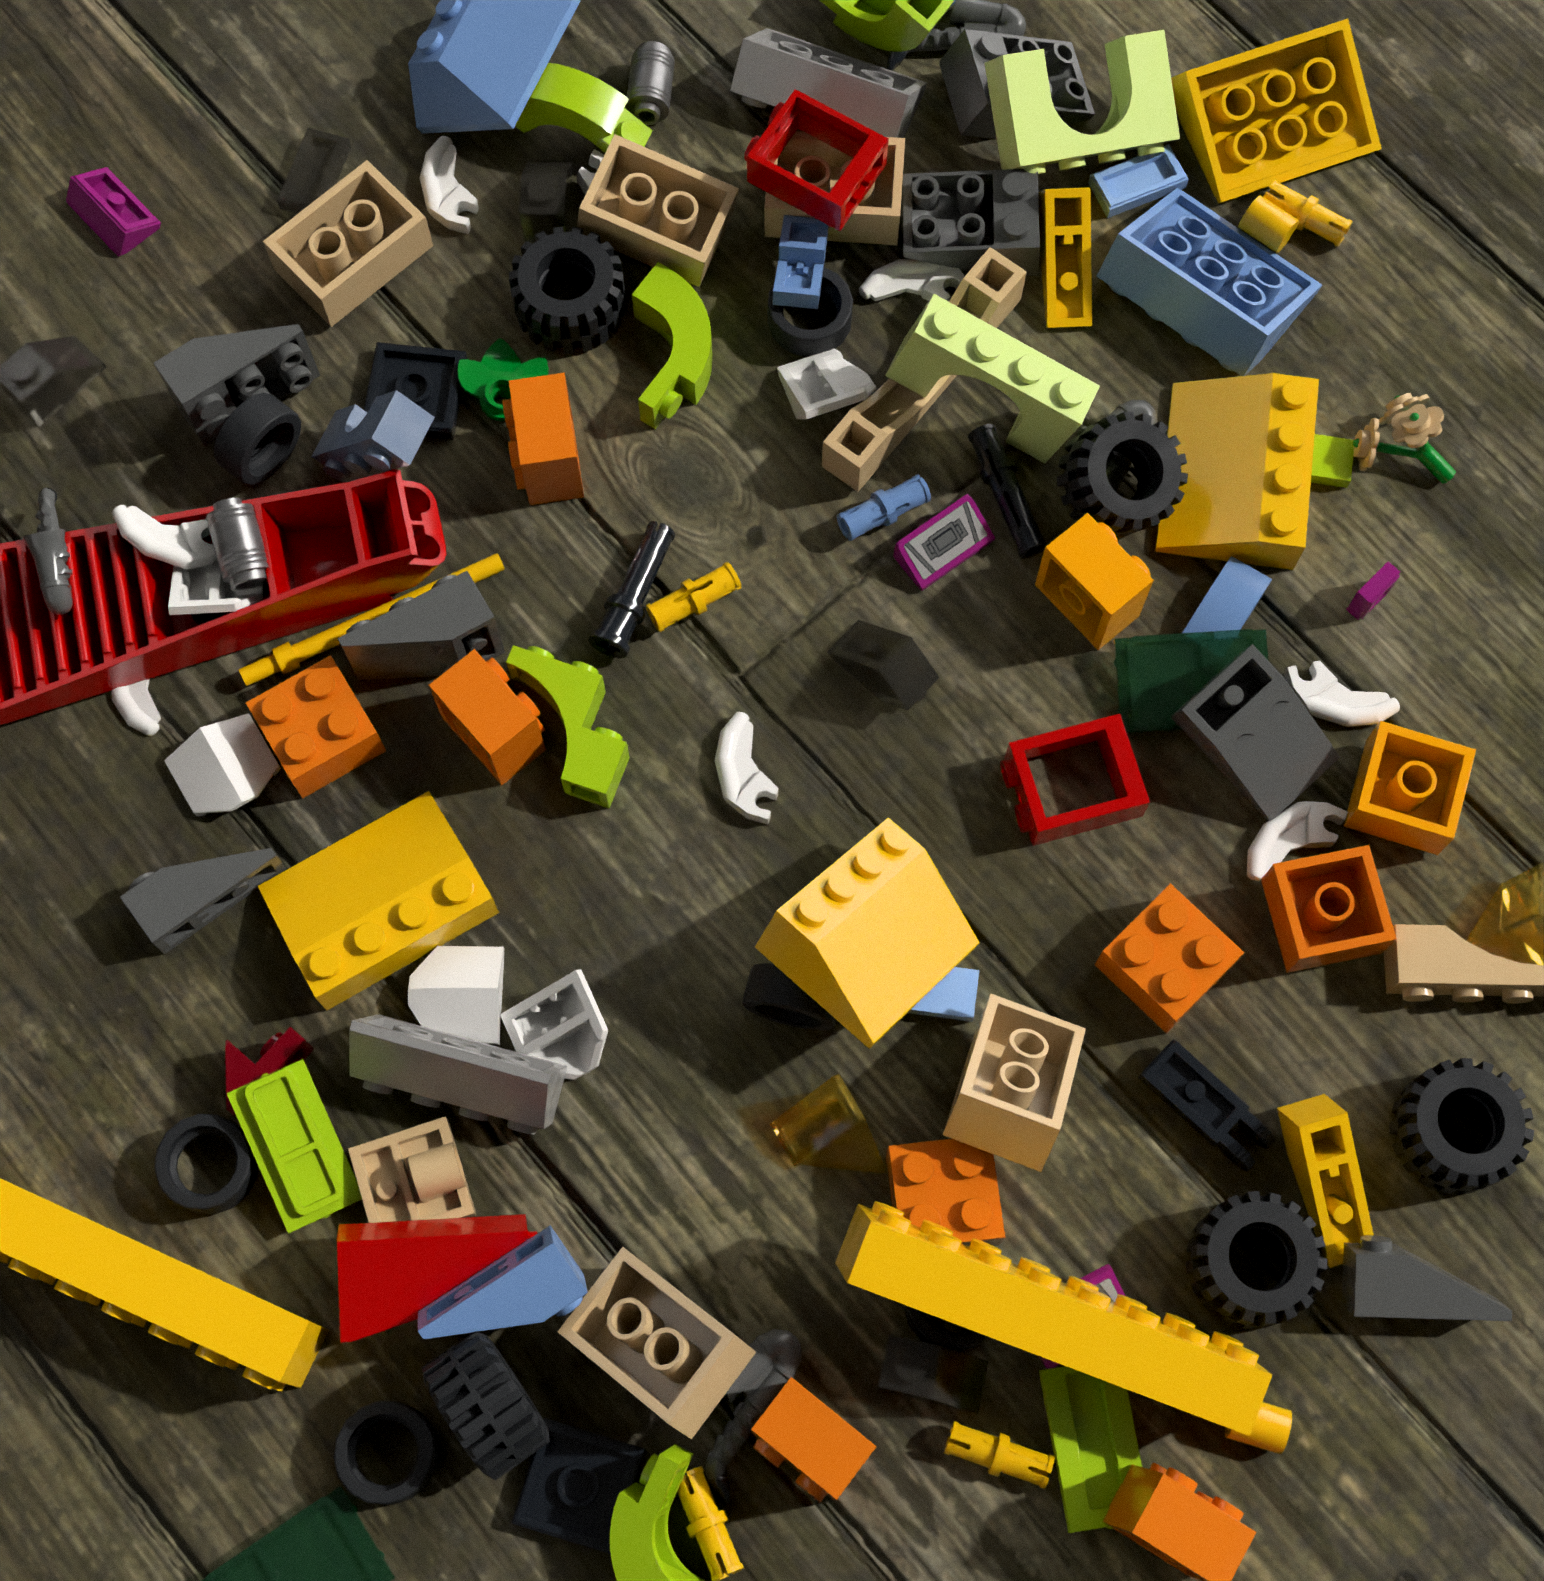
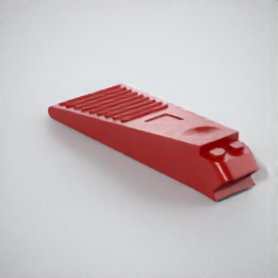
[0,469,446,725]

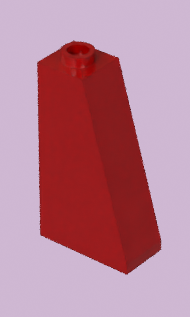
[337,1214,537,1343]

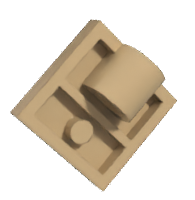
[348,1116,477,1223]

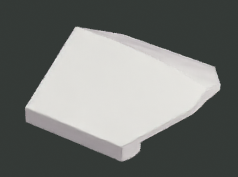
[777,348,876,419]
[168,560,264,615]
[164,714,281,816]
[408,946,505,1045]
[500,969,608,1080]

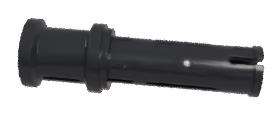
[588,521,675,659]

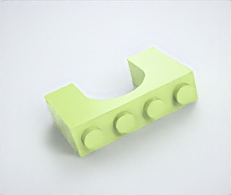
[984,30,1180,174]
[885,294,1100,463]

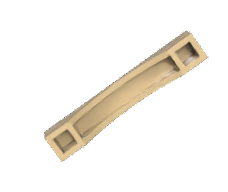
[822,247,1027,492]
[1384,924,1544,1004]

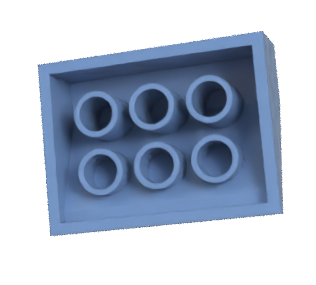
[1096,187,1322,376]

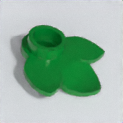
[458,338,549,421]

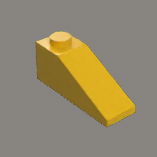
[1038,187,1092,328]
[1277,1094,1374,1268]

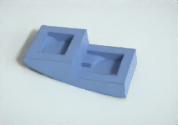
[773,215,829,309]
[1181,556,1272,659]

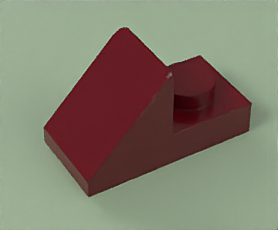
[225,1027,314,1118]

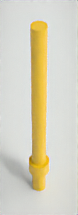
[238,553,505,686]

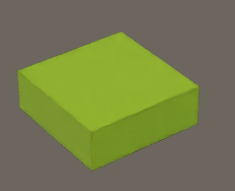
[1311,434,1354,488]

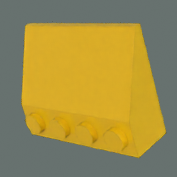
[1171,18,1382,203]
[1155,373,1319,570]
[258,791,499,1011]
[755,818,979,1049]

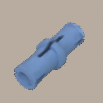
[837,474,931,541]

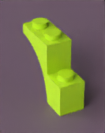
[506,645,630,808]

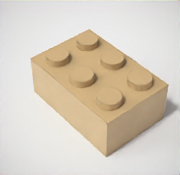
[764,131,905,245]
[577,134,739,287]
[263,160,433,327]
[943,994,1086,1172]
[557,1247,756,1439]

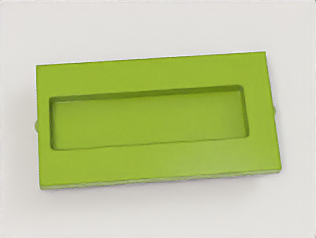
[226,1059,362,1234]
[1039,1366,1142,1533]

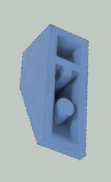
[418,1225,588,1339]

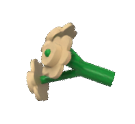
[1353,393,1456,484]

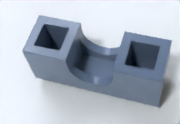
[311,390,435,482]

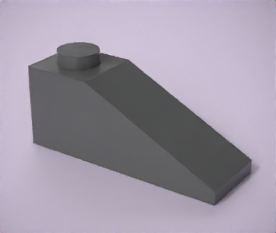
[120,848,287,954]
[1342,1235,1512,1321]

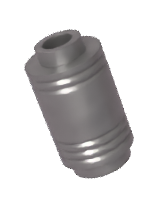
[625,41,675,125]
[206,498,269,591]

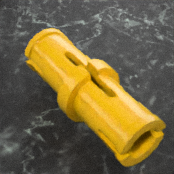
[1263,179,1353,247]
[646,562,742,632]
[944,1421,1055,1489]
[677,1466,744,1581]

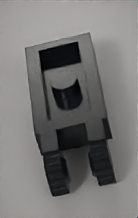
[1138,1039,1276,1171]

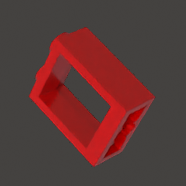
[744,89,889,232]
[1000,714,1150,846]

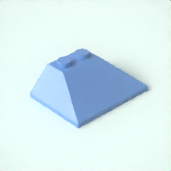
[408,0,581,133]

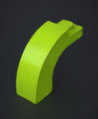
[820,0,954,52]
[515,63,652,153]
[632,262,712,429]
[610,1444,706,1581]

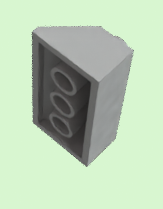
[730,28,927,138]
[349,1014,567,1134]

